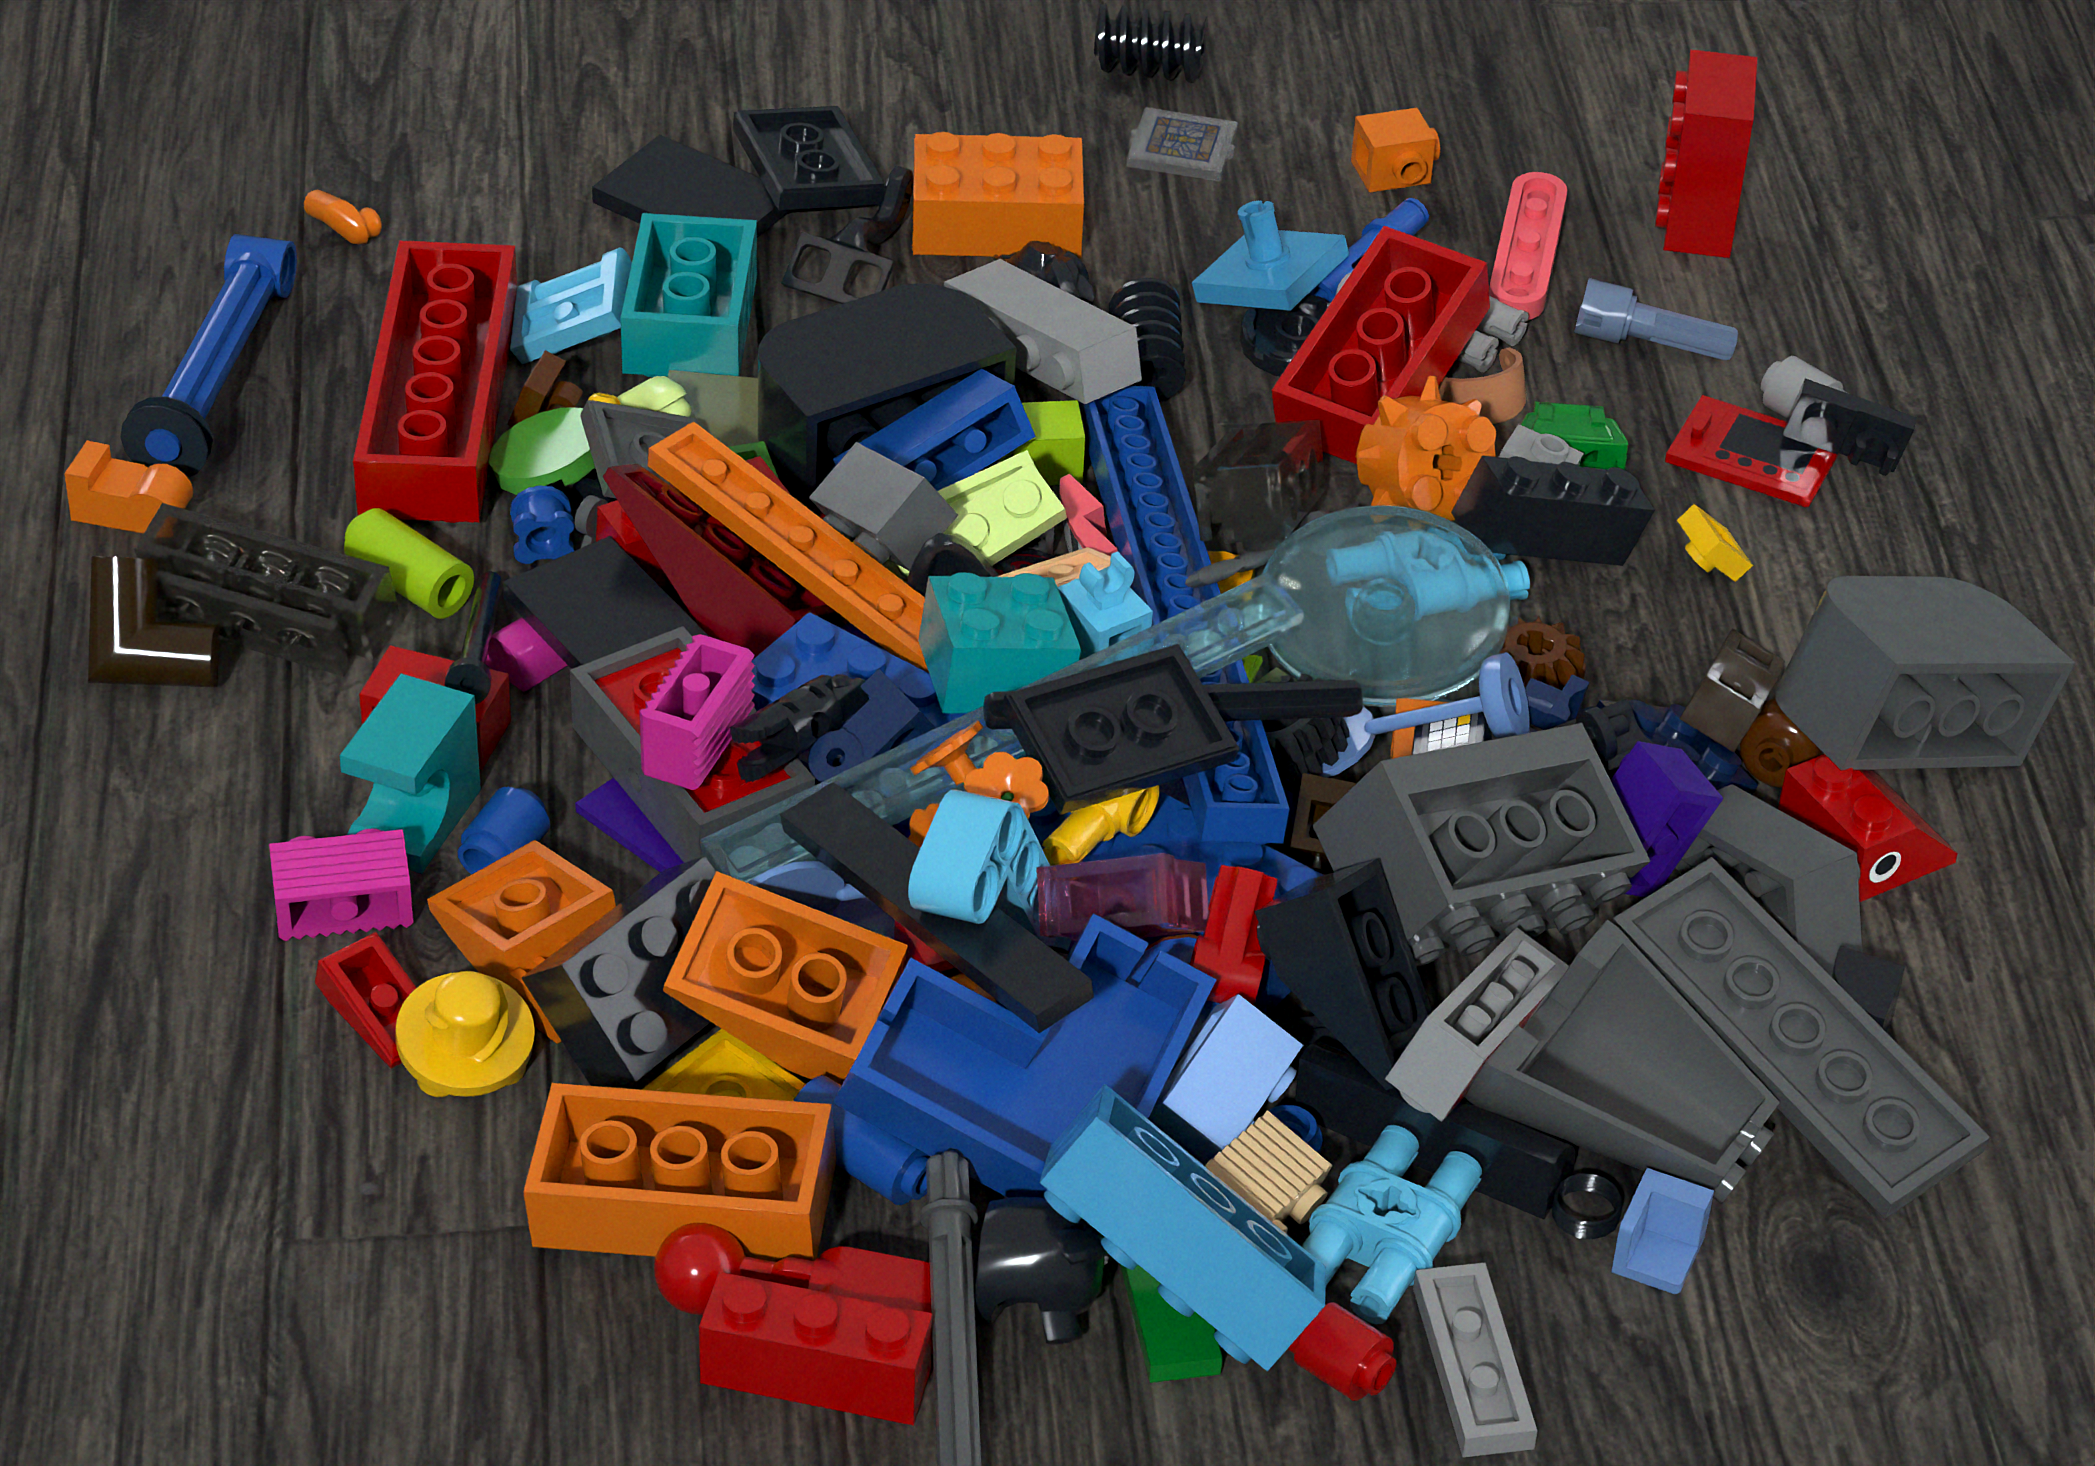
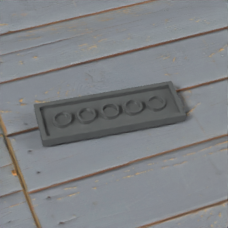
[1612,857,1990,1219]

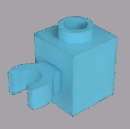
[1057,551,1153,670]

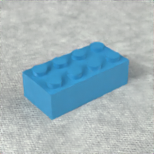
[1039,1084,1326,1371]

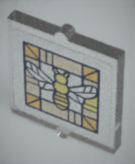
[1127,107,1238,181]

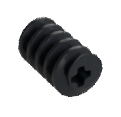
[1094,3,1208,83]
[1108,278,1186,402]

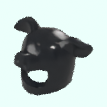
[974,1197,1114,1345]

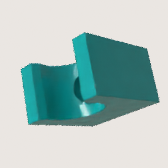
[339,674,481,874]

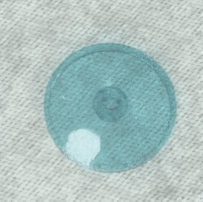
[1259,505,1511,707]

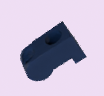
[808,669,939,800]

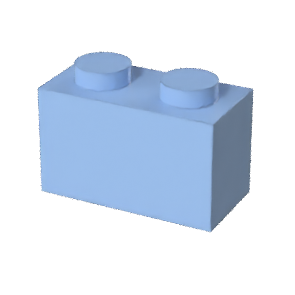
[1148,994,1303,1165]

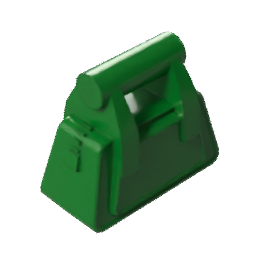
[1520,401,1628,470]

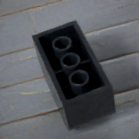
[758,283,1016,509]

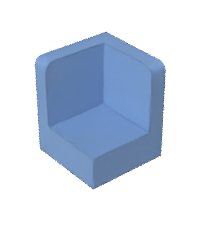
[1611,1168,1714,1294]

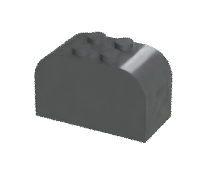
[1775,576,2076,770]

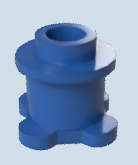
[510,485,574,564]

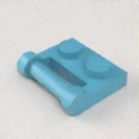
[510,247,632,364]

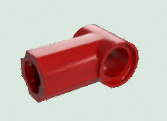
[1190,865,1278,1006]

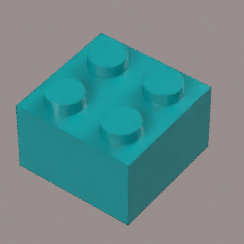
[918,573,1081,714]

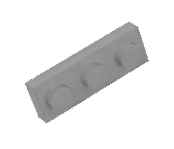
[1413,1263,1537,1457]

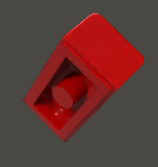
[315,932,416,1069]

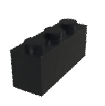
[1451,456,1655,566]

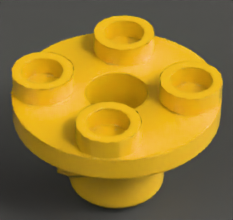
[396,971,535,1097]

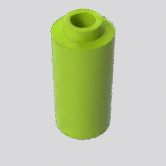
[344,508,474,619]

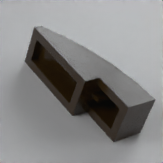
[1679,629,1785,752]

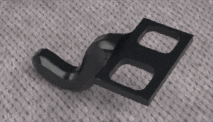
[781,166,914,304]

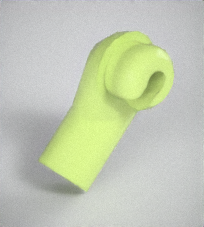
[617,376,692,417]

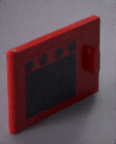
[1665,395,1840,507]

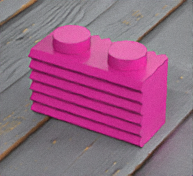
[640,634,755,790]
[269,829,413,941]

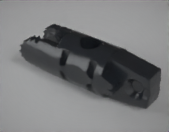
[730,674,869,783]

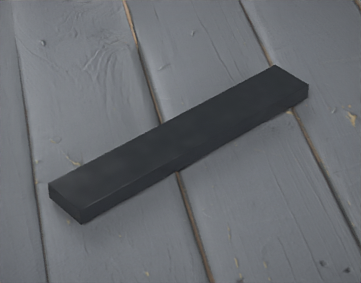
[780,781,1094,1033]

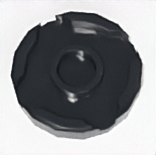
[1240,294,1331,377]

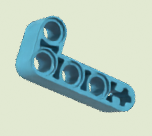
[908,790,1074,951]

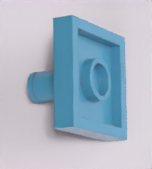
[1192,201,1349,311]

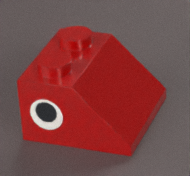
[1778,754,1958,902]

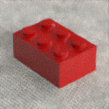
[1655,49,1758,258]

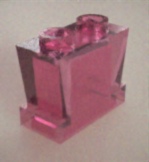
[1036,853,1209,941]

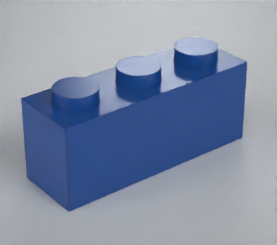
[833,368,1036,491]

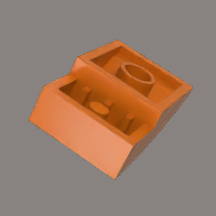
[427,840,616,1044]

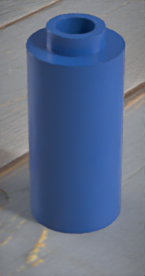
[793,1075,930,1205]

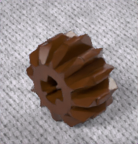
[1478,616,1586,691]

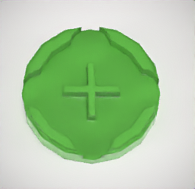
[488,408,595,495]

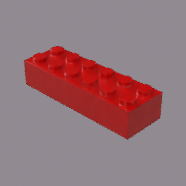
[353,240,517,523]

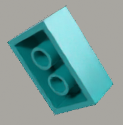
[621,213,757,377]

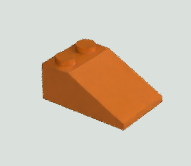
[663,871,908,1086]

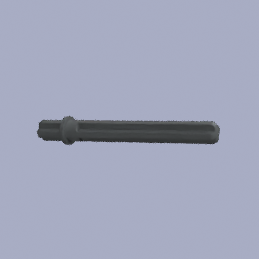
[920,1151,981,1466]

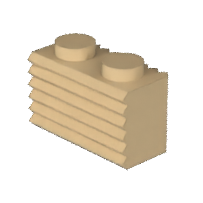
[1205,1110,1333,1233]

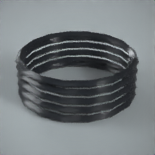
[1552,1173,1622,1239]

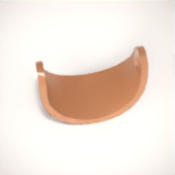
[1438,347,1526,424]

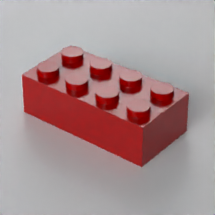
[1272,226,1490,465]

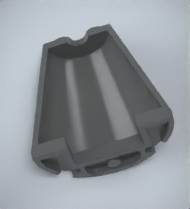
[1465,919,1780,1204]

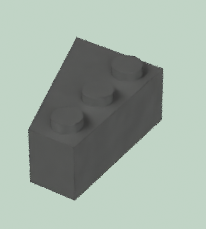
[1675,784,1862,977]

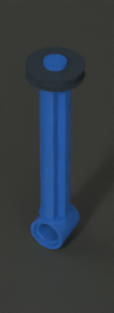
[120,234,297,478]

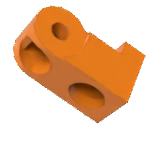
[64,440,193,535]

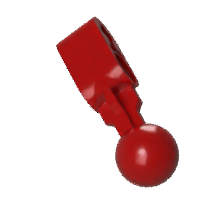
[654,1223,933,1354]

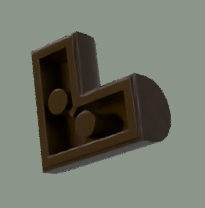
[88,556,219,687]

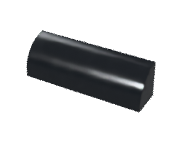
[1294,1041,1575,1220]

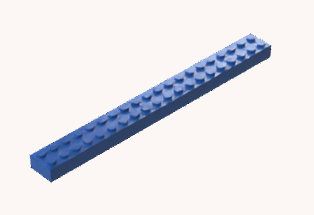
[1079,386,1290,845]

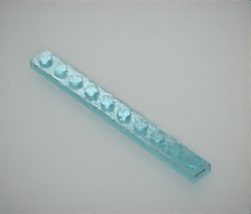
[700,572,1304,883]

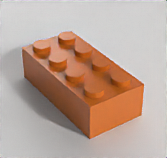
[523,1083,837,1262]

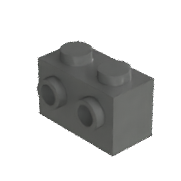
[809,442,958,571]

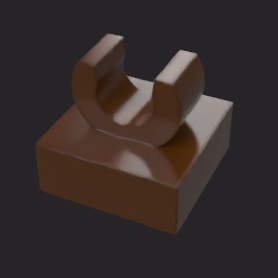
[507,350,583,427]

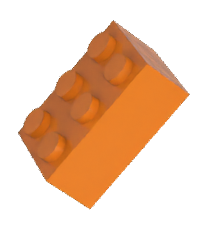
[912,132,1084,258]

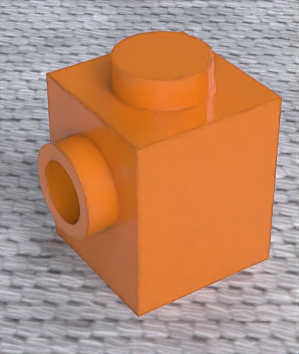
[1351,108,1440,193]

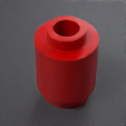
[1287,1302,1396,1401]

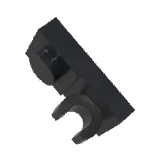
[1782,378,1917,476]

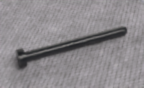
[445,571,503,704]

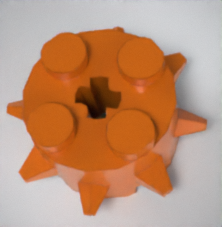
[1355,376,1496,532]

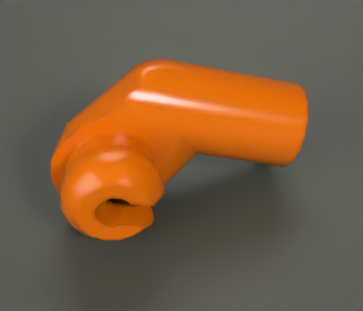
[304,189,382,244]

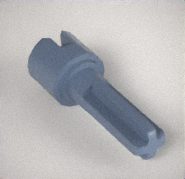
[1574,278,1738,360]

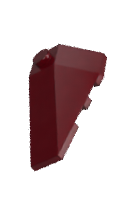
[603,463,842,660]

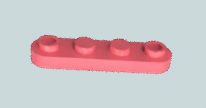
[1489,172,1568,321]

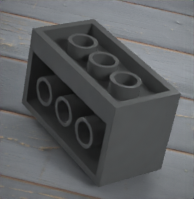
[1312,723,1651,967]

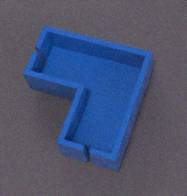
[832,913,1216,1198]

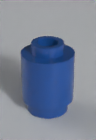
[458,787,550,875]

